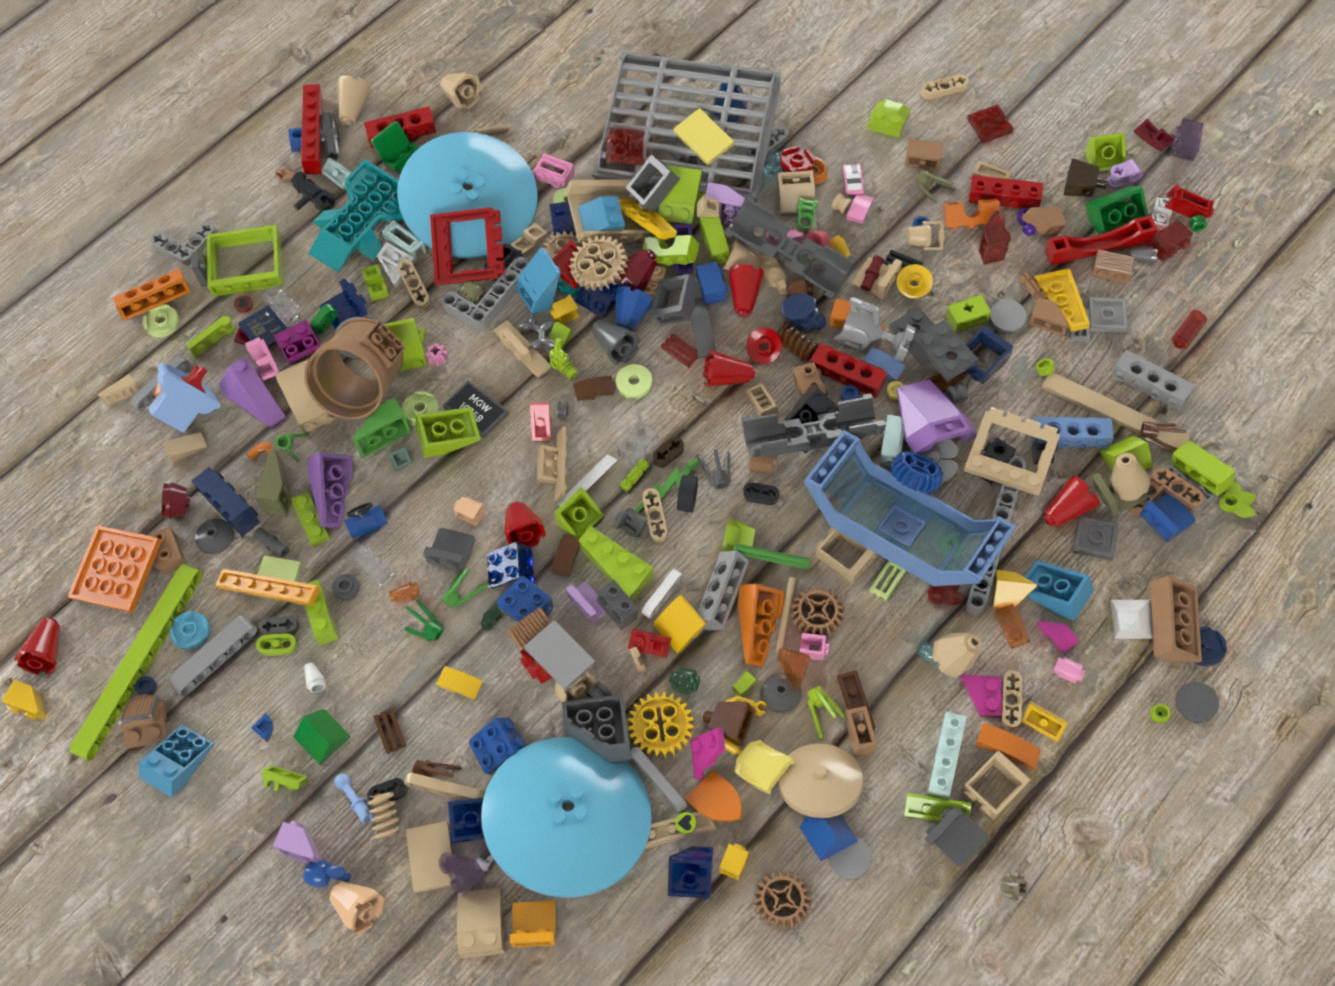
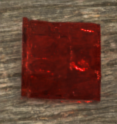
[605,129,645,165]

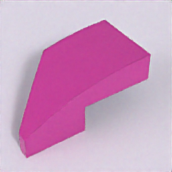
[1036,621,1079,653]

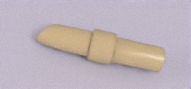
[477,125,510,135]

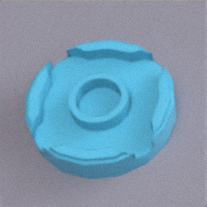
[169,611,211,650]

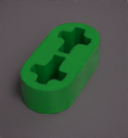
[310,304,338,335]

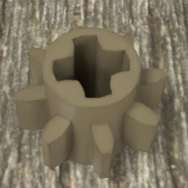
[1000,872,1028,901]

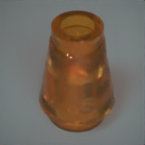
[389,581,420,602]

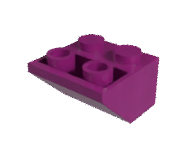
[273,320,321,364]

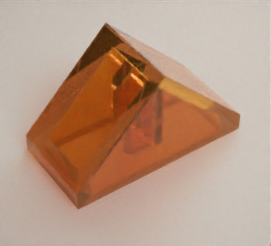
[777,647,810,691]

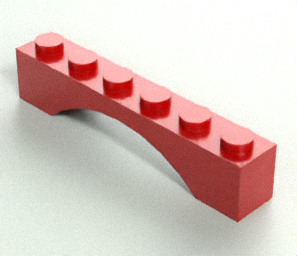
[301,84,323,175]
[1045,215,1158,266]

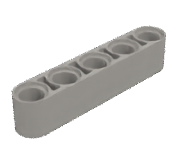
[168,615,257,696]

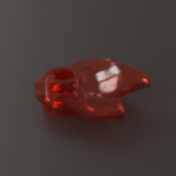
[927,584,965,606]

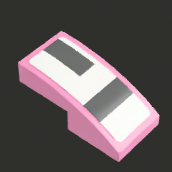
[843,164,864,195]

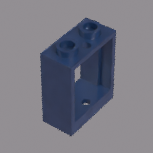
[955,326,1014,385]

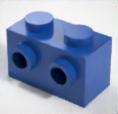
[696,261,729,305]

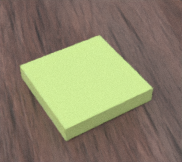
[257,556,302,582]

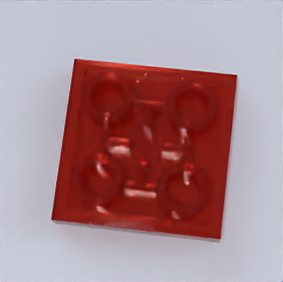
[967,104,1014,143]

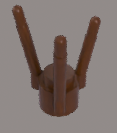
[1140,421,1186,453]
[412,760,462,796]

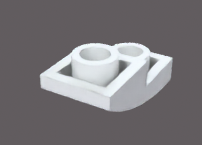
[1152,197,1172,232]

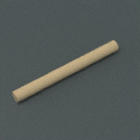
[775,577,796,653]

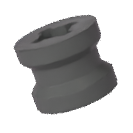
[947,382,968,404]
[586,681,612,698]

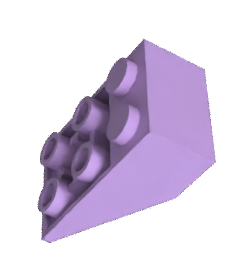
[705,183,756,229]

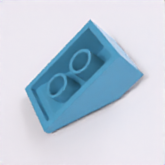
[1025,560,1094,620]

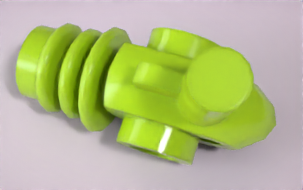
[549,338,578,380]

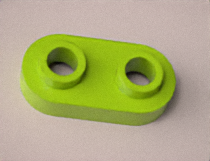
[256,633,297,656]

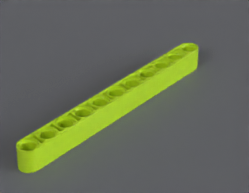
[70,564,203,761]

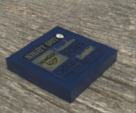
[238,305,288,348]

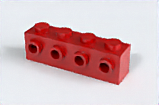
[968,175,1043,209]

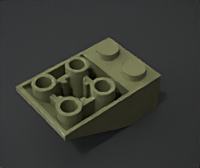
[254,446,292,517]

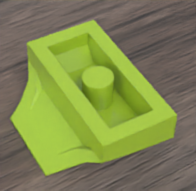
[722,519,756,552]

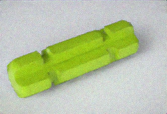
[620,459,649,492]

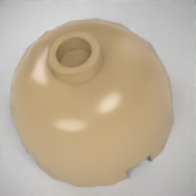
[554,671,595,703]

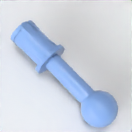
[334,773,374,824]

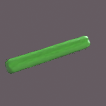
[733,544,810,569]

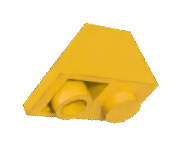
[2,680,46,721]

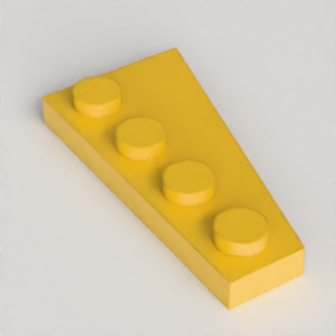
[618,199,677,240]
[1034,268,1090,332]

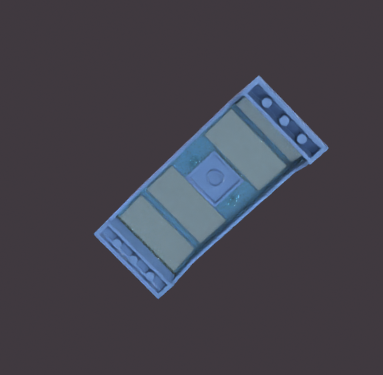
[804,430,1016,586]

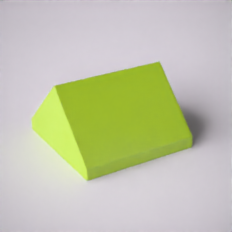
[1085,132,1126,171]
[1099,436,1153,471]
[554,487,604,539]

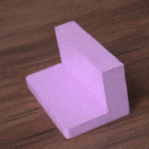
[566,582,606,624]

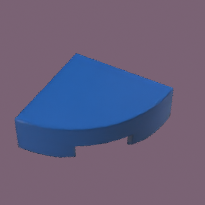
[251,713,273,742]

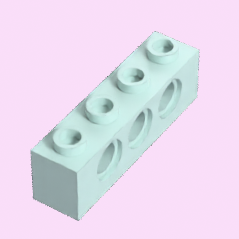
[926,711,967,799]

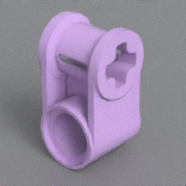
[1107,159,1143,188]

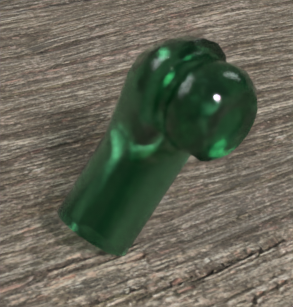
[481,606,503,631]

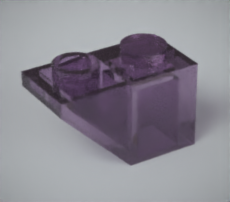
[438,852,486,896]

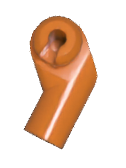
[246,441,275,461]

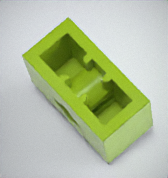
[946,295,991,333]

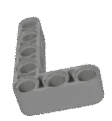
[441,257,529,331]

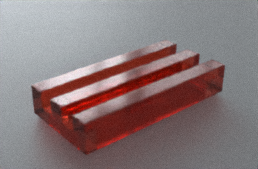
[661,333,698,368]

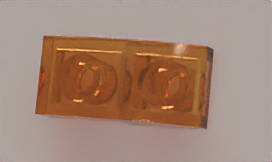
[994,604,1030,649]

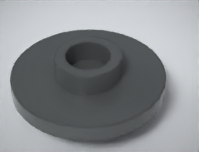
[332,574,360,600]

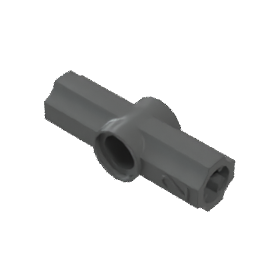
[320,112,340,160]

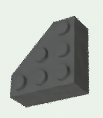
[562,694,631,763]

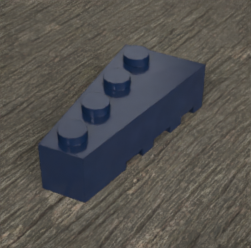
[191,467,260,537]

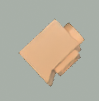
[453,497,486,527]

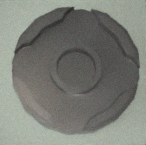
[1175,682,1219,723]

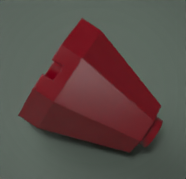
[620,249,657,292]

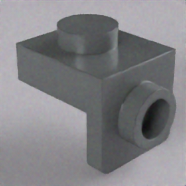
[614,508,648,537]

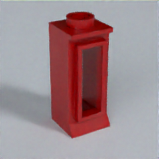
[1165,184,1214,220]

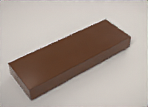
[837,670,875,729]

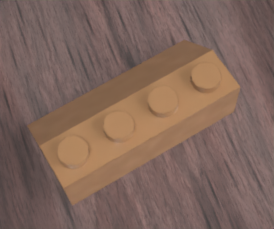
[1150,575,1202,663]

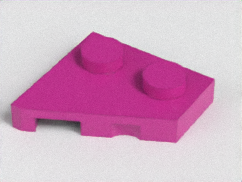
[960,674,1002,718]
[691,728,725,779]

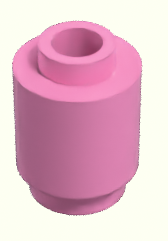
[1053,657,1085,684]

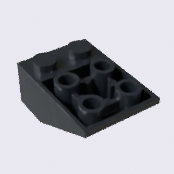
[784,384,838,454]

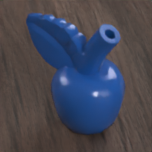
[303,860,351,888]

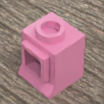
[799,633,829,661]

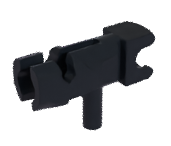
[290,171,335,212]

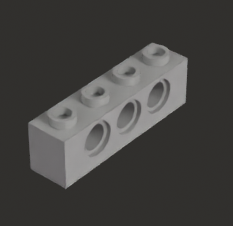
[1112,350,1194,410]
[697,551,750,630]

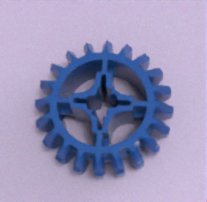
[891,451,943,493]

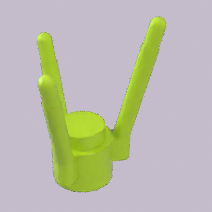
[807,686,845,740]

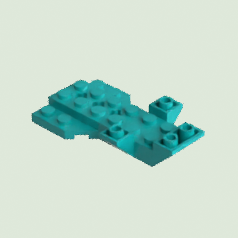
[308,159,403,273]

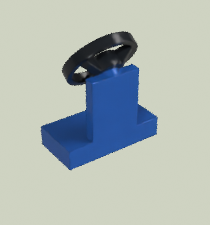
[344,502,388,539]

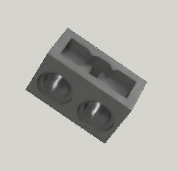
[597,580,639,630]

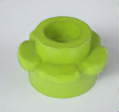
[1150,704,1171,724]

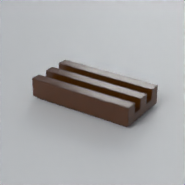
[373,708,406,754]

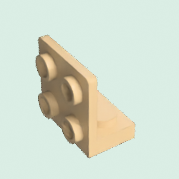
[852,257,902,300]

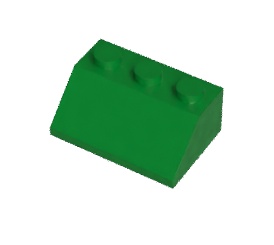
[1085,186,1149,235]

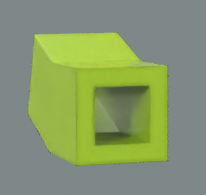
[732,671,759,697]

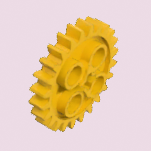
[627,691,694,758]

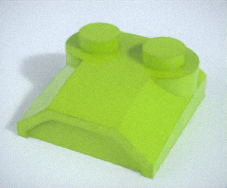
[867,99,910,138]

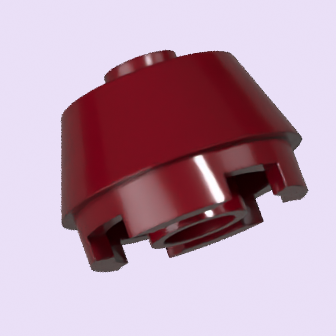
[161,482,190,520]

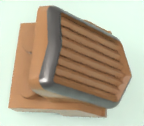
[118,694,168,749]

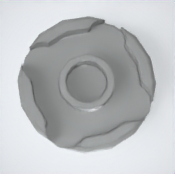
[989,300,1027,334]
[828,837,872,880]

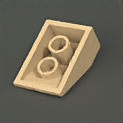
[457,887,505,959]

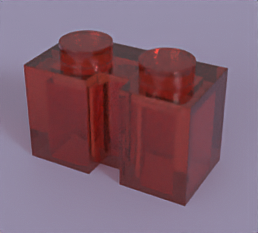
[1148,220,1193,262]

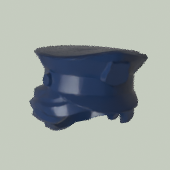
[782,293,826,332]

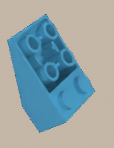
[516,247,561,314]
[139,724,214,798]

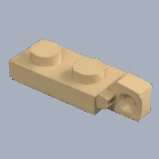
[757,253,787,295]

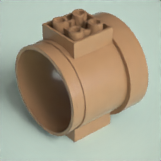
[304,318,406,420]

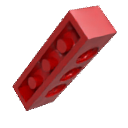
[364,106,436,149]
[810,344,887,399]

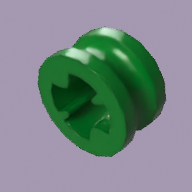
[1189,215,1207,232]

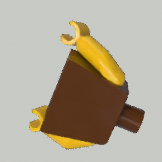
[703,696,766,757]

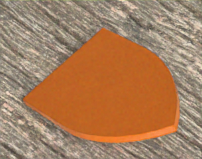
[684,770,742,822]

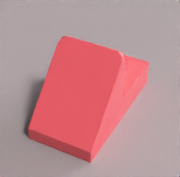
[530,403,552,441]

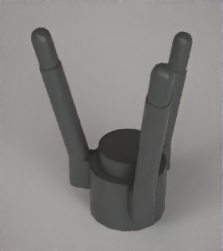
[696,449,731,489]

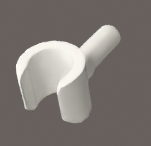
[475,855,493,872]

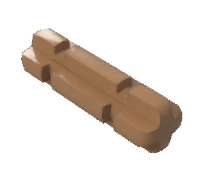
[1020,272,1047,301]

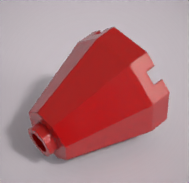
[504,501,546,551]

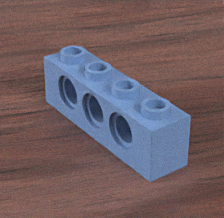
[1032,417,1114,449]

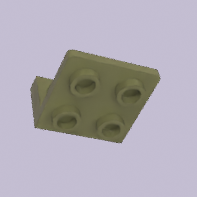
[1092,473,1147,517]

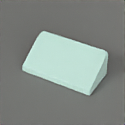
[322,158,352,190]

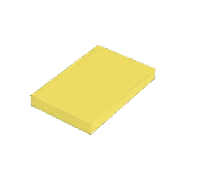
[673,108,734,165]

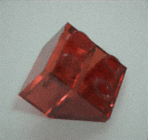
[978,211,1011,265]

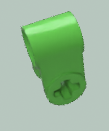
[796,197,817,233]

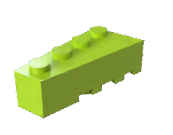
[579,526,654,603]

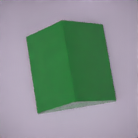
[293,709,351,765]

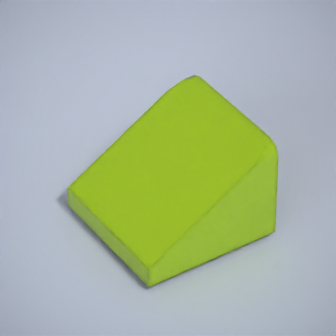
[548,321,572,349]

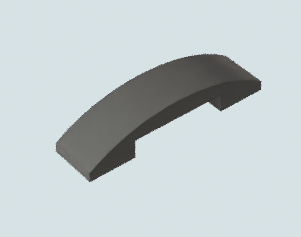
[691,298,716,359]

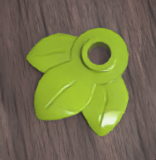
[1219,482,1256,518]

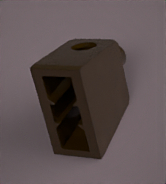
[1063,158,1108,197]

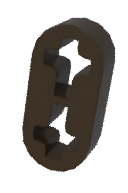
[653,437,684,468]

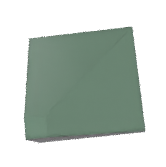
[388,447,413,471]

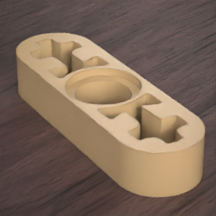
[921,74,969,99]
[398,260,430,308]
[642,488,668,543]
[1001,670,1022,730]

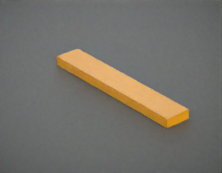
[215,569,320,606]

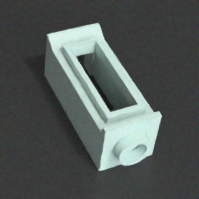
[382,220,427,263]
[880,415,904,466]

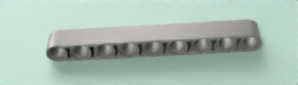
[966,457,1026,616]

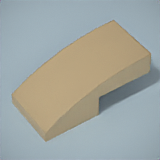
[510,223,548,257]

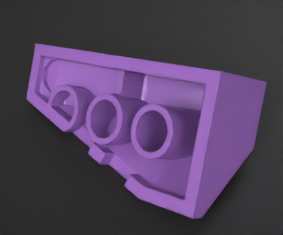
[219,357,286,428]
[307,452,353,528]

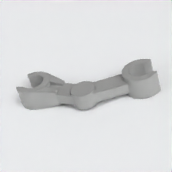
[667,137,687,162]

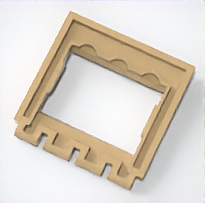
[964,407,1060,496]

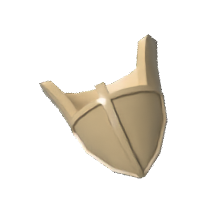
[724,238,761,270]

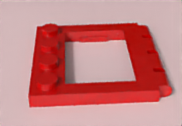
[430,207,505,286]

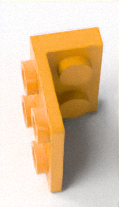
[510,901,556,948]

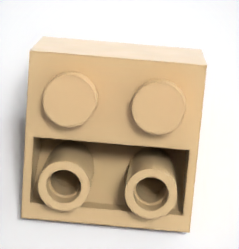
[777,170,815,214]

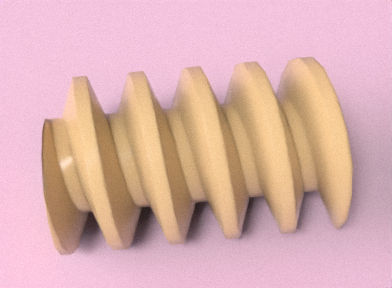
[368,792,400,839]

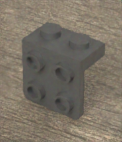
[423,528,475,572]
[925,806,988,866]

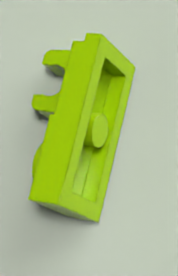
[261,765,308,791]

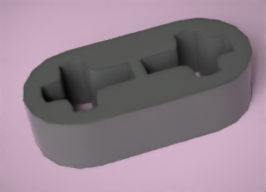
[259,616,299,635]

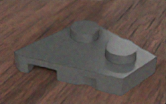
[191,252,208,287]

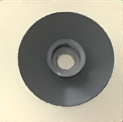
[195,519,234,554]
[761,673,802,713]

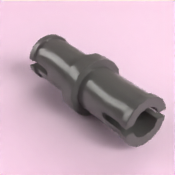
[253,527,289,558]

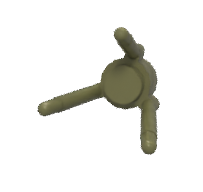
[916,170,956,204]

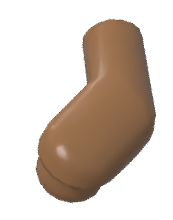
[275,168,295,181]

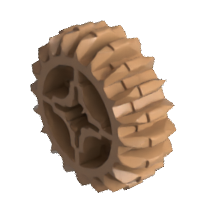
[791,586,845,637]
[753,870,812,931]

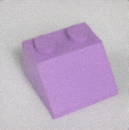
[273,821,322,863]

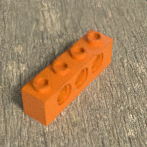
[113,268,191,321]

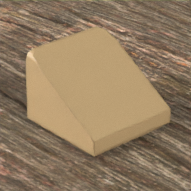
[697,196,719,218]

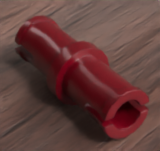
[860,255,884,292]

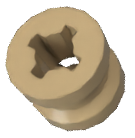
[831,193,853,216]

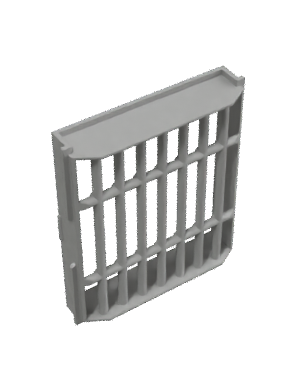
[592,51,781,203]

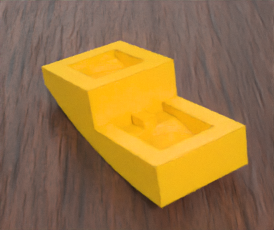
[436,666,483,700]

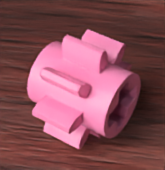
[425,343,449,367]

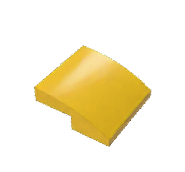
[653,595,707,654]

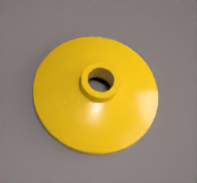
[896,264,933,299]

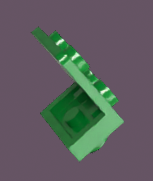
[371,121,419,172]

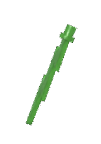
[635,458,700,513]

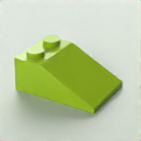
[659,165,702,224]
[384,318,428,372]
[415,407,481,458]

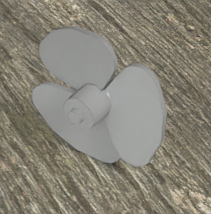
[910,439,959,483]

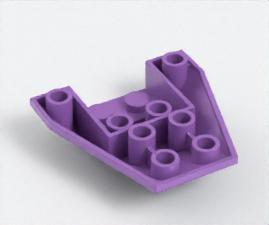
[897,379,978,454]

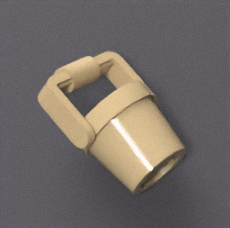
[906,221,945,250]

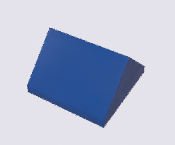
[799,814,858,862]

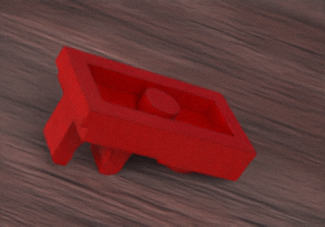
[628,628,672,658]

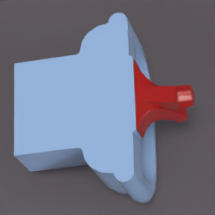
[148,363,220,433]

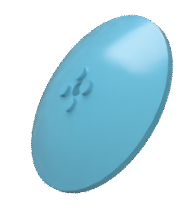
[397,132,538,259]
[481,737,652,898]

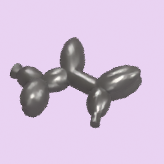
[519,314,556,350]

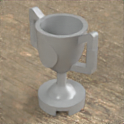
[834,297,916,361]

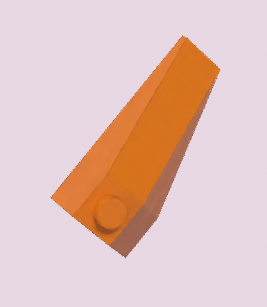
[738,584,784,667]

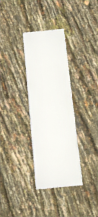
[557,454,617,506]

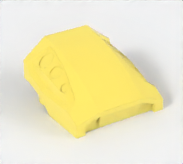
[735,740,794,794]

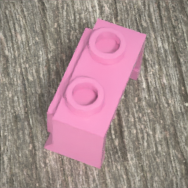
[534,153,575,188]
[245,337,279,381]

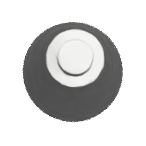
[592,319,640,365]

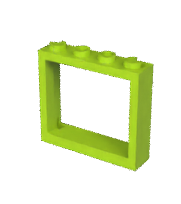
[207,225,283,297]

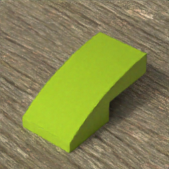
[361,264,389,302]

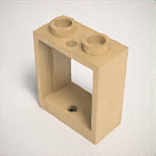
[815,527,877,584]
[962,750,1030,820]

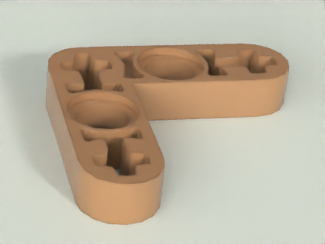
[1129,467,1204,515]

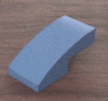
[863,348,905,381]

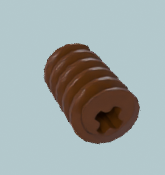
[779,324,819,361]

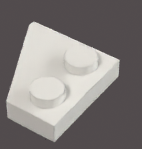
[377,242,416,287]

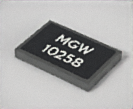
[443,380,509,439]

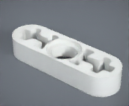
[642,569,683,619]

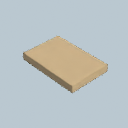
[406,821,457,893]

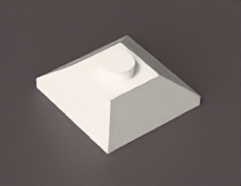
[1110,600,1153,639]

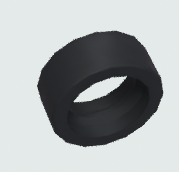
[677,475,698,513]

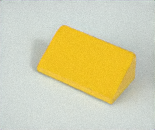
[1021,702,1069,742]

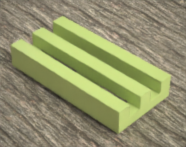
[869,560,906,601]

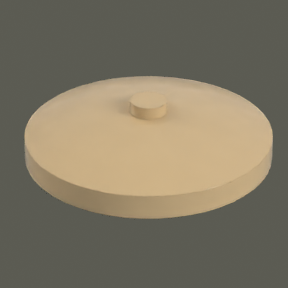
[778,744,863,818]

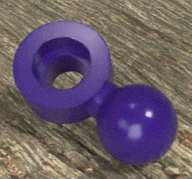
[1017,208,1037,236]

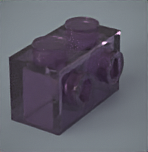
[1171,118,1204,161]

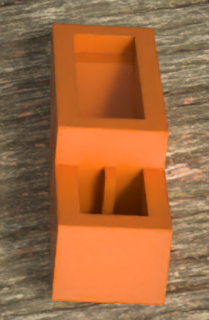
[975,722,1041,770]

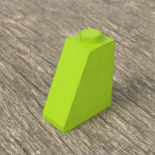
[699,216,730,264]

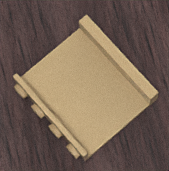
[566,180,650,244]

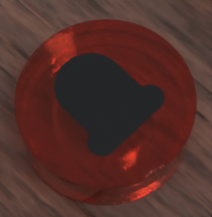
[234,295,253,314]

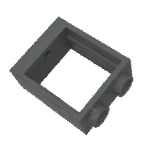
[626,154,680,212]
[651,274,698,326]

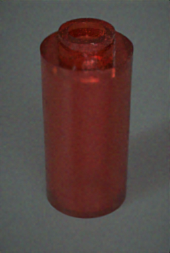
[1172,310,1207,349]

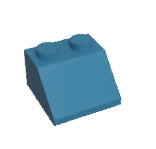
[578,196,625,231]

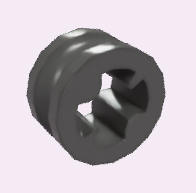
[556,401,569,419]

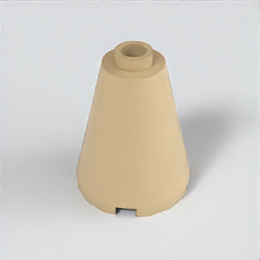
[337,75,371,125]
[1109,453,1150,501]

